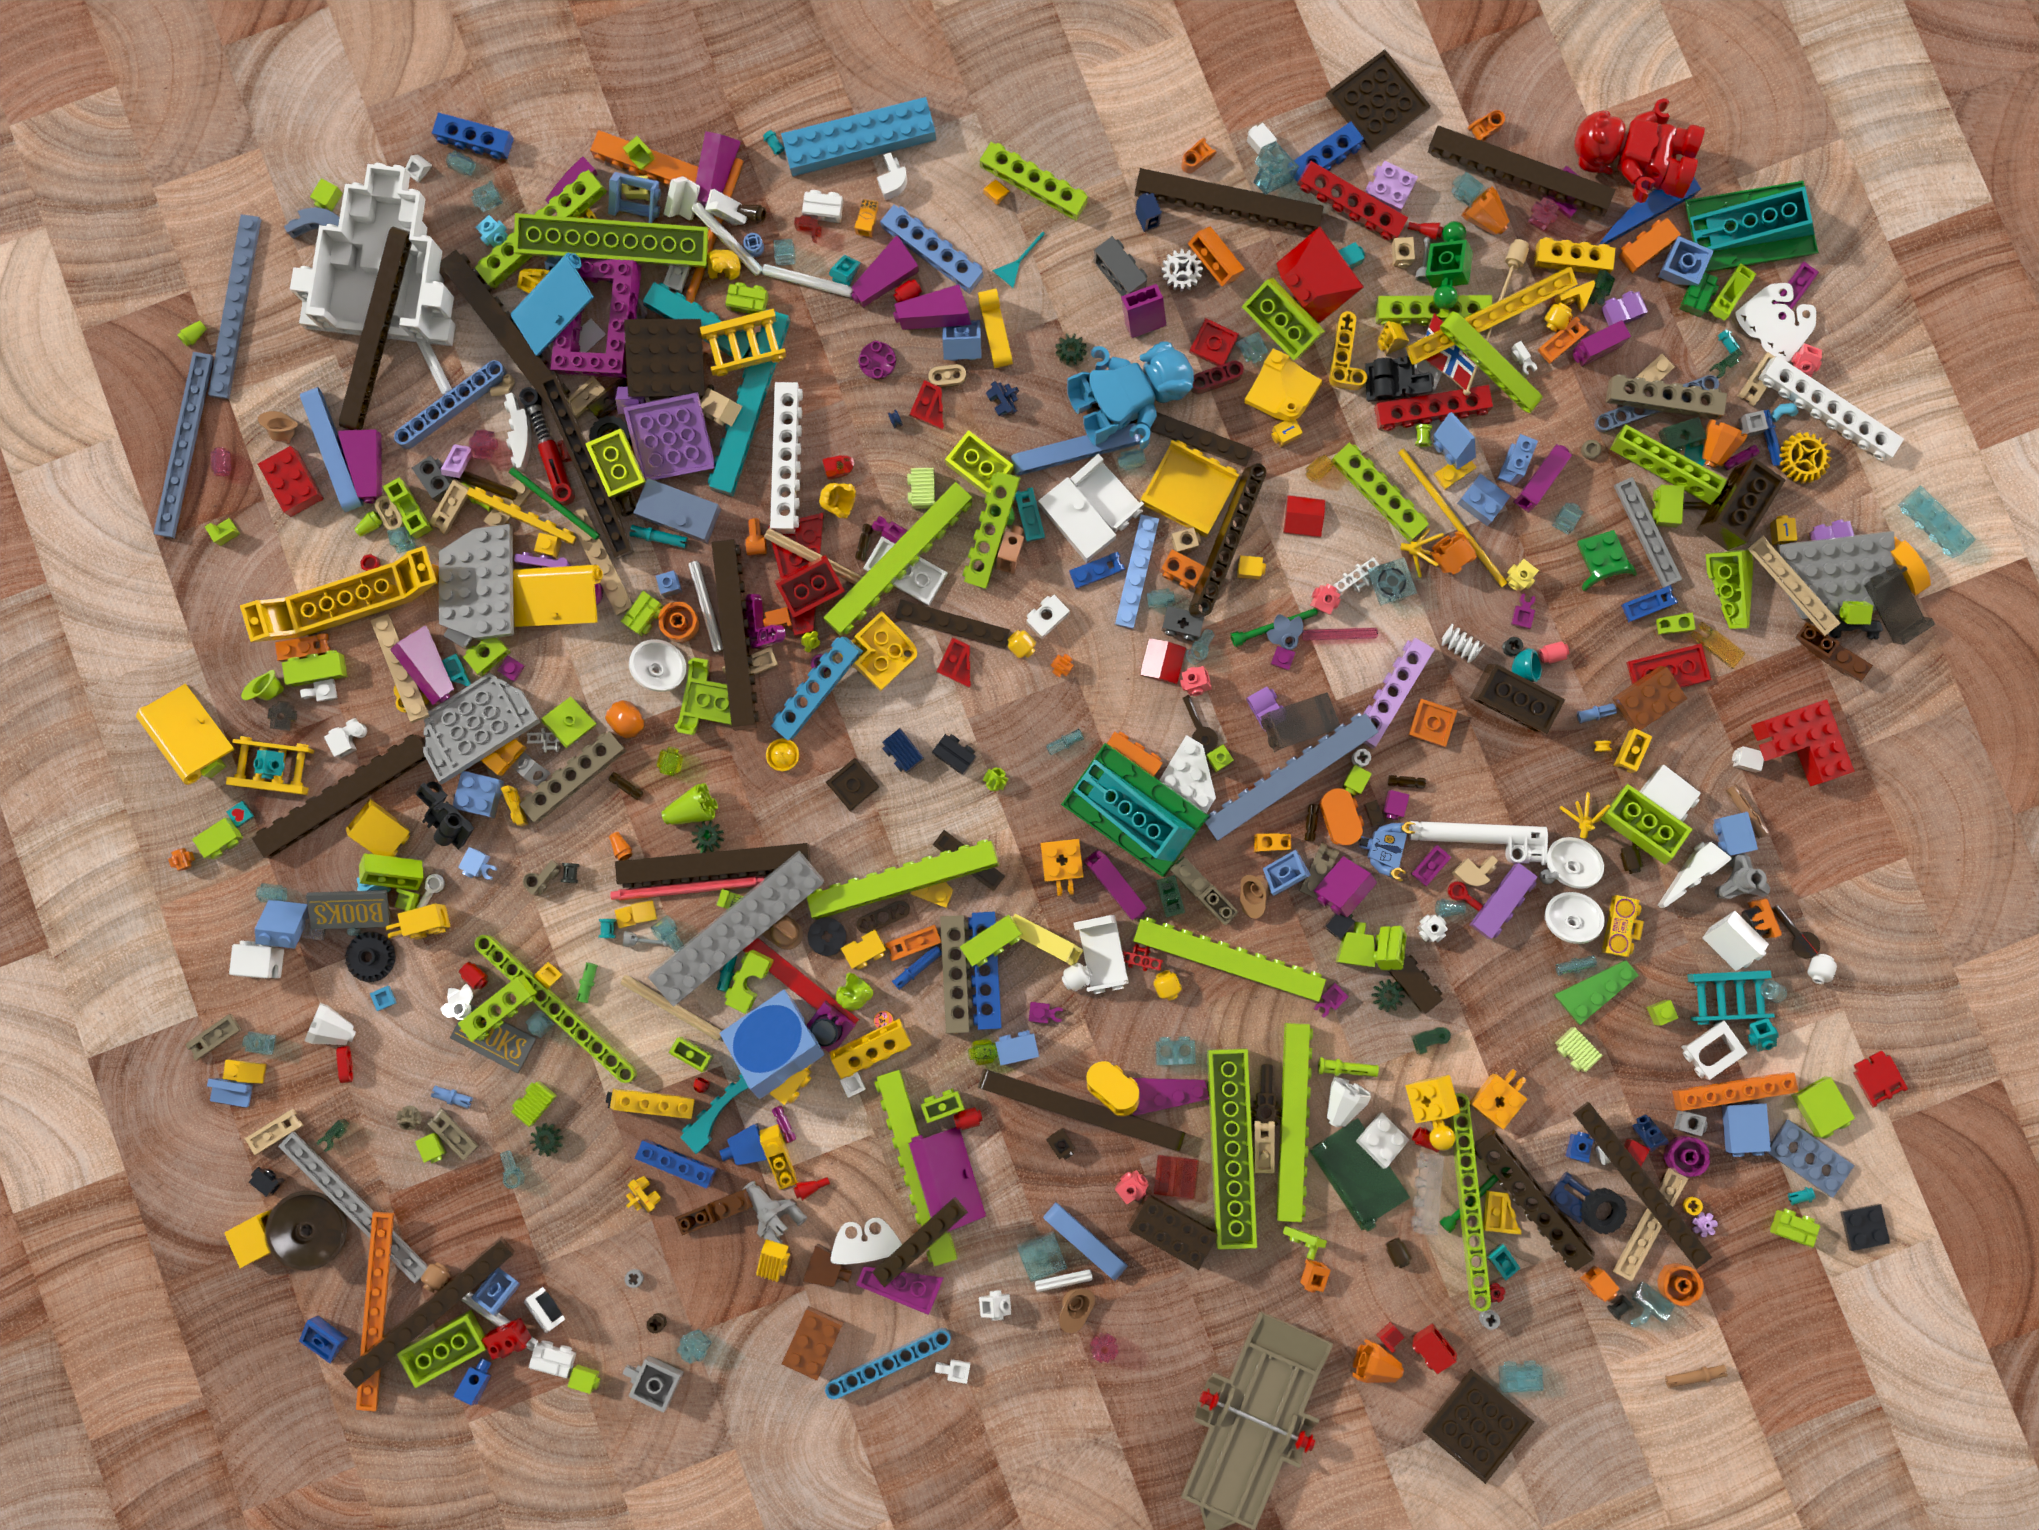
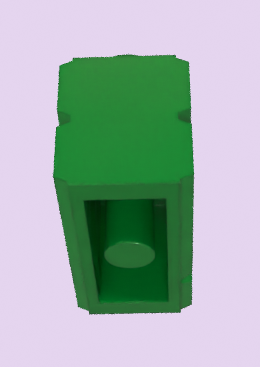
[1679,272,1719,317]

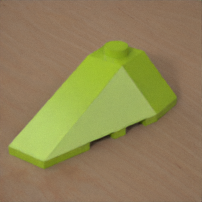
[1706,549,1753,629]

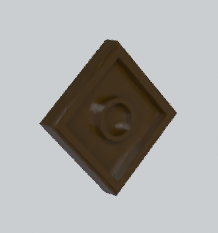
[826,758,880,812]

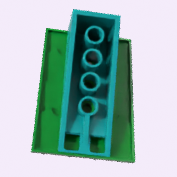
[1685,180,1819,273]
[1061,743,1209,877]

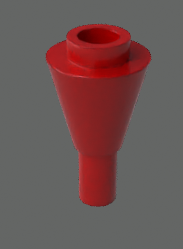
[1407,222,1443,241]
[793,1177,830,1201]

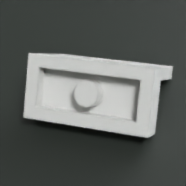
[664,176,700,220]
[705,189,747,225]

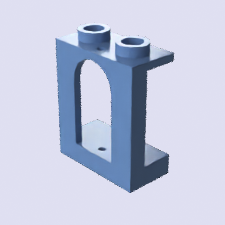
[608,172,661,223]
[1497,434,1538,486]

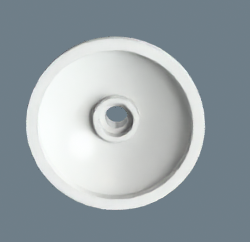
[629,639,686,692]
[1546,837,1604,889]
[1545,892,1604,944]

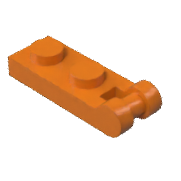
[1537,316,1589,364]
[275,634,331,662]
[885,925,942,962]

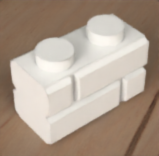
[802,190,843,223]
[529,1340,576,1378]

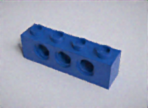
[432,112,514,159]
[1288,122,1364,182]
[634,1139,717,1189]

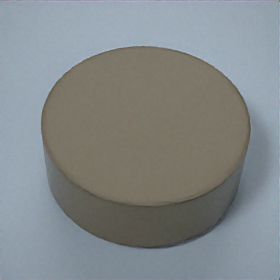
[1581,440,1601,460]

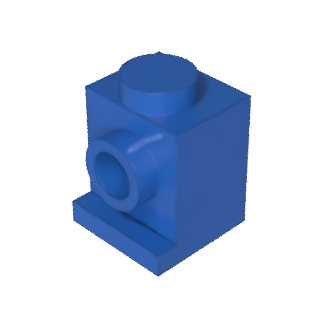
[1565,1131,1594,1163]

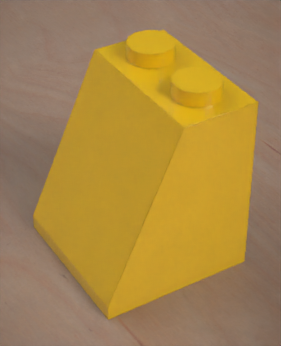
[346,798,410,857]
[224,1209,272,1268]

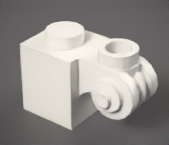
[324,718,367,759]

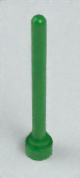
[1230,608,1319,648]
[1439,1167,1511,1233]

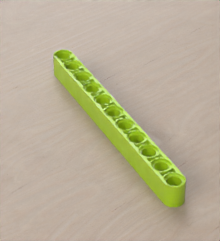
[475,935,637,1083]
[1450,1093,1491,1312]

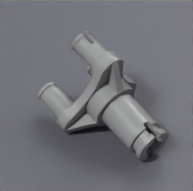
[1715,853,1770,899]
[742,1181,808,1244]

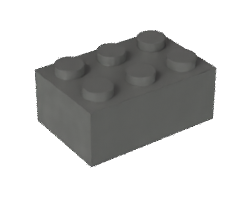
[1093,236,1147,296]

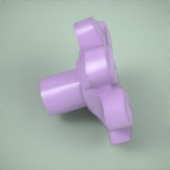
[1692,1212,1717,1237]

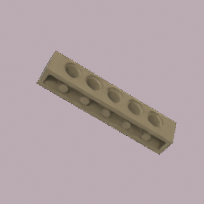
[1606,375,1727,420]
[519,731,627,824]
[940,915,973,1033]

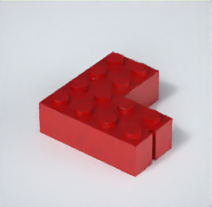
[1751,699,1855,787]

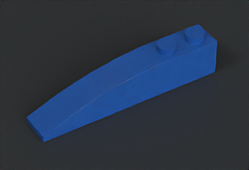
[1598,178,1701,245]

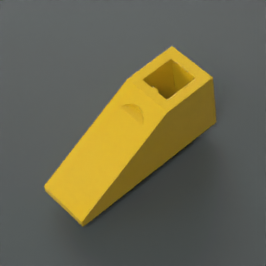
[1377,321,1409,355]
[759,1124,798,1190]

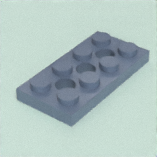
[1765,1120,1854,1198]

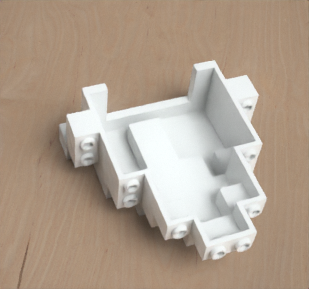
[290,163,456,346]

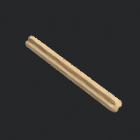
[764,529,863,585]
[620,975,722,1040]

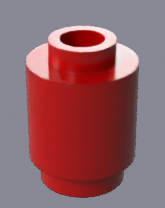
[893,279,922,303]
[459,961,488,990]
[953,1107,983,1130]

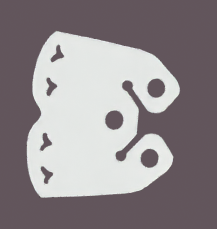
[1736,283,1816,361]

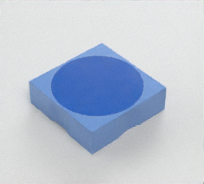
[720,989,825,1099]

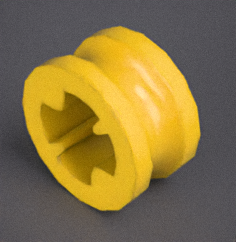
[1594,741,1612,752]
[1682,1197,1703,1215]

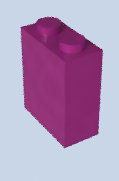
[1121,284,1167,338]
[1573,320,1631,367]
[1313,856,1377,918]

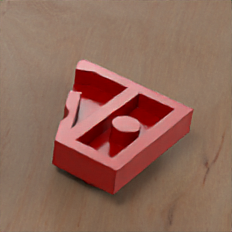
[909,380,944,430]
[936,637,971,688]

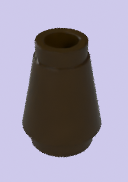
[737,204,766,223]

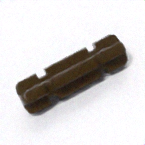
[855,524,873,561]
[608,772,643,800]
[1388,775,1426,789]
[1304,804,1319,842]

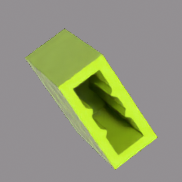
[1791,1076,1855,1139]

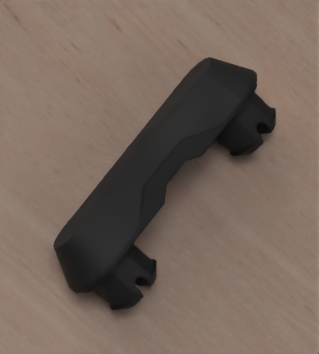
[1829,619,1883,640]

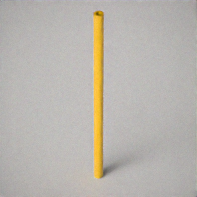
[1398,448,1508,587]

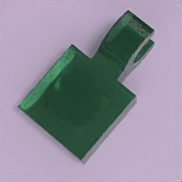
[1588,270,1615,305]
[1709,348,1743,379]
[316,1119,349,1152]

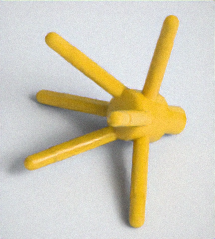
[1400,528,1444,578]
[1560,792,1610,838]

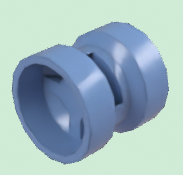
[744,233,764,257]

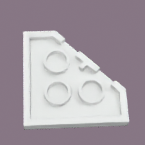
[1160,735,1216,813]

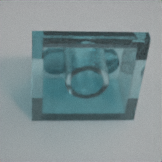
[1017,1231,1068,1282]

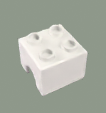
[229,941,284,979]

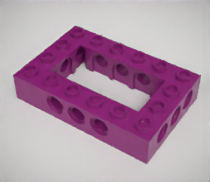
[551,257,642,378]

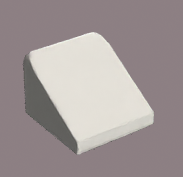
[405,155,432,182]

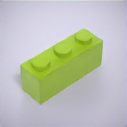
[282,650,347,687]
[359,853,423,890]
[960,914,1022,967]

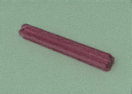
[1302,628,1378,641]

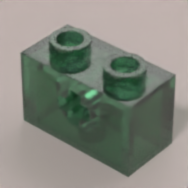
[1658,417,1707,453]
[1155,875,1185,918]

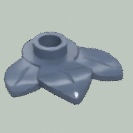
[1267,614,1303,650]

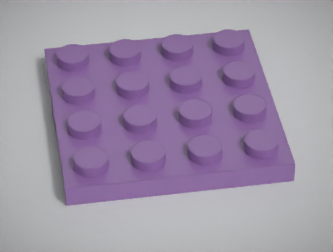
[623,392,716,481]

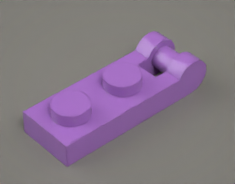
[514,552,571,568]

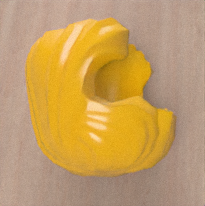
[707,250,741,281]
[819,483,856,519]

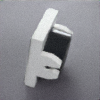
[524,1287,565,1333]

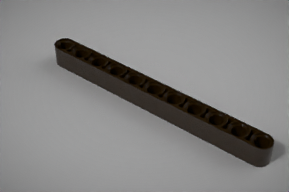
[339,227,412,430]
[978,1069,1186,1152]

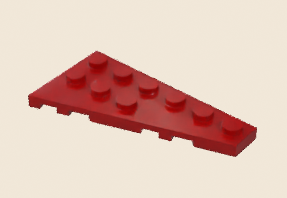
[768,513,824,637]

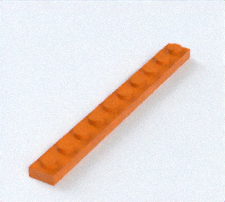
[356,1212,394,1411]

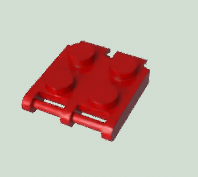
[1853,1051,1908,1108]

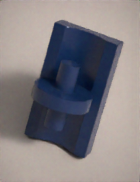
[986,381,1019,417]
[1632,1114,1669,1152]

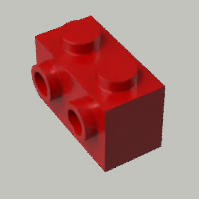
[481,1318,532,1360]
[1412,1323,1457,1374]

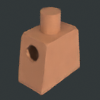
[996,525,1024,574]

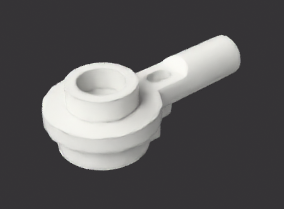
[417,874,445,908]

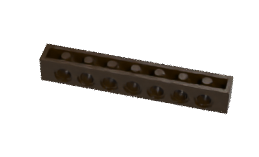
[1474,1129,1595,1272]

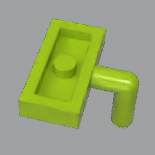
[1283,1226,1327,1260]

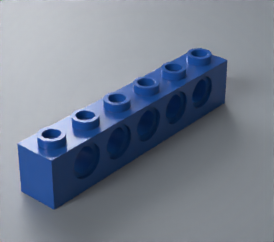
[968,912,1002,1030]

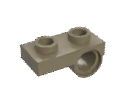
[523,860,561,896]

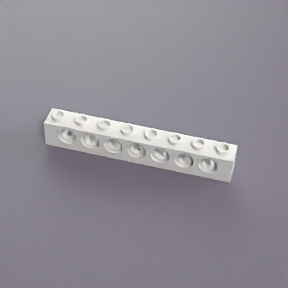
[1758,356,1904,461]
[770,382,803,534]

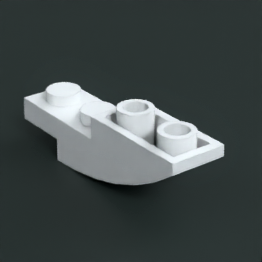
[504,393,532,472]

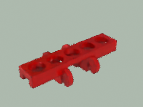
[1123,944,1163,972]

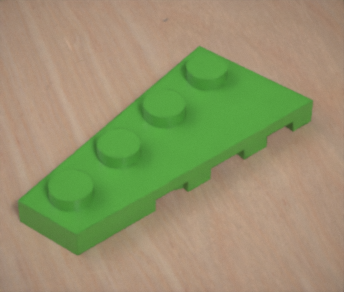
[1553,960,1639,1025]

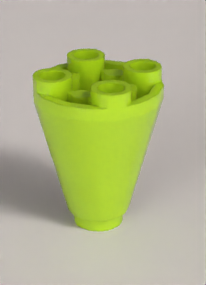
[661,783,718,825]

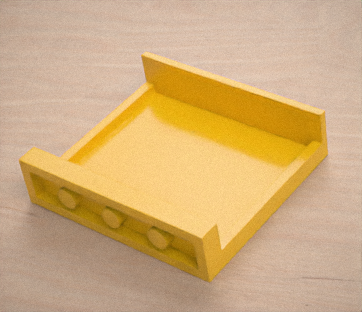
[1140,440,1239,538]

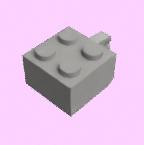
[623,1355,684,1413]

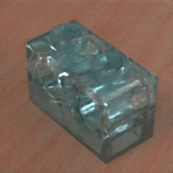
[1155,1036,1196,1065]

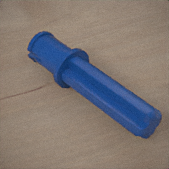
[1764,409,1784,466]
[892,945,942,990]

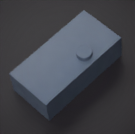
[634,478,721,544]

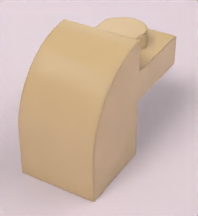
[1452,856,1498,887]

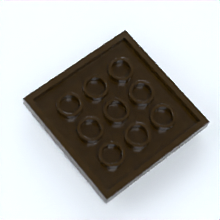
[1325,49,1431,153]
[624,319,705,397]
[1422,1369,1535,1484]

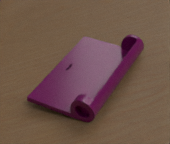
[908,1127,986,1232]

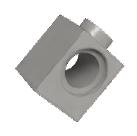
[1738,410,1768,437]
[1673,1110,1707,1136]

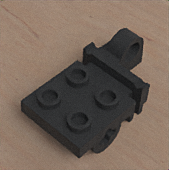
[1365,356,1434,402]
[416,781,475,850]

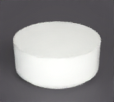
[1595,1146,1611,1165]

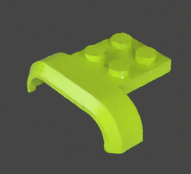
[674,657,731,735]

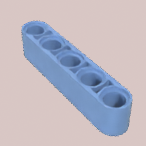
[1043,1202,1128,1281]

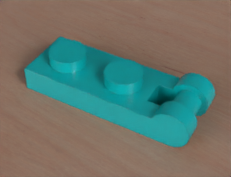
[1015,487,1045,542]

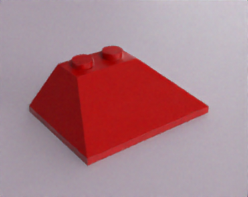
[1276,227,1364,323]

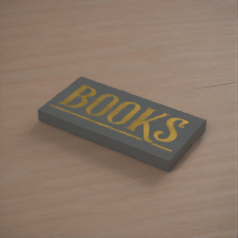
[306,890,391,929]
[450,1004,537,1073]

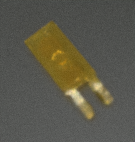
[1691,622,1745,669]

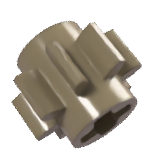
[396,1106,422,1130]

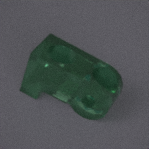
[1411,1027,1451,1054]

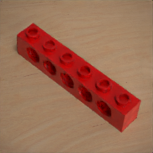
[1296,161,1408,241]
[1374,385,1493,431]

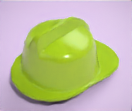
[241,670,284,701]

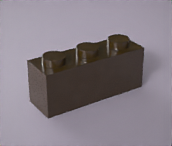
[1387,954,1443,1014]

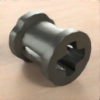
[1502,637,1523,656]
[561,863,580,883]
[1607,1295,1634,1321]

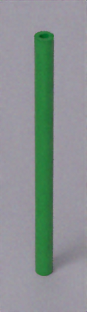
[509,467,600,540]

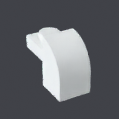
[877,152,907,201]

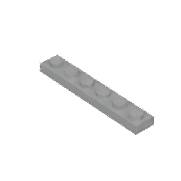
[1614,477,1682,588]

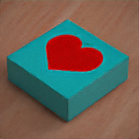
[226,801,255,828]

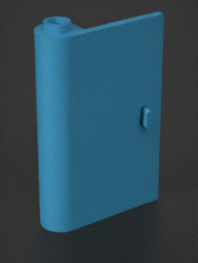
[511,253,594,356]

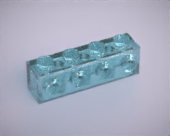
[1898,485,1976,558]

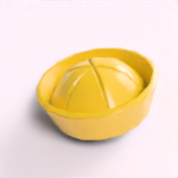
[766,738,799,772]

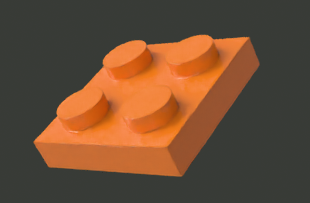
[1408,699,1457,747]

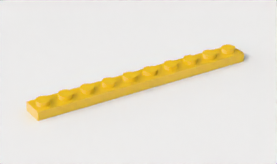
[1405,267,1578,364]

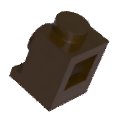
[1046,1128,1075,1160]

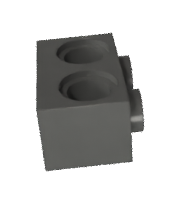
[412,455,453,502]

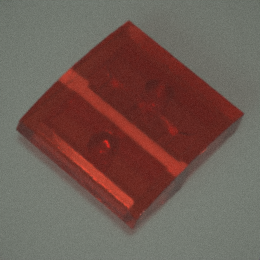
[1154,1155,1199,1199]

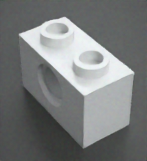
[1026,595,1070,639]

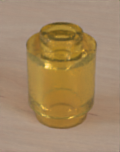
[1305,455,1334,482]

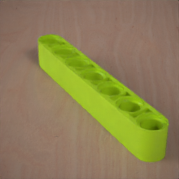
[1440,311,1543,413]

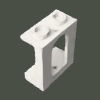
[1681,1020,1747,1080]

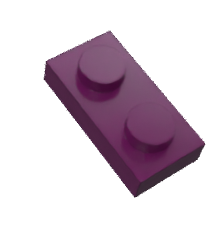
[1411,845,1451,887]

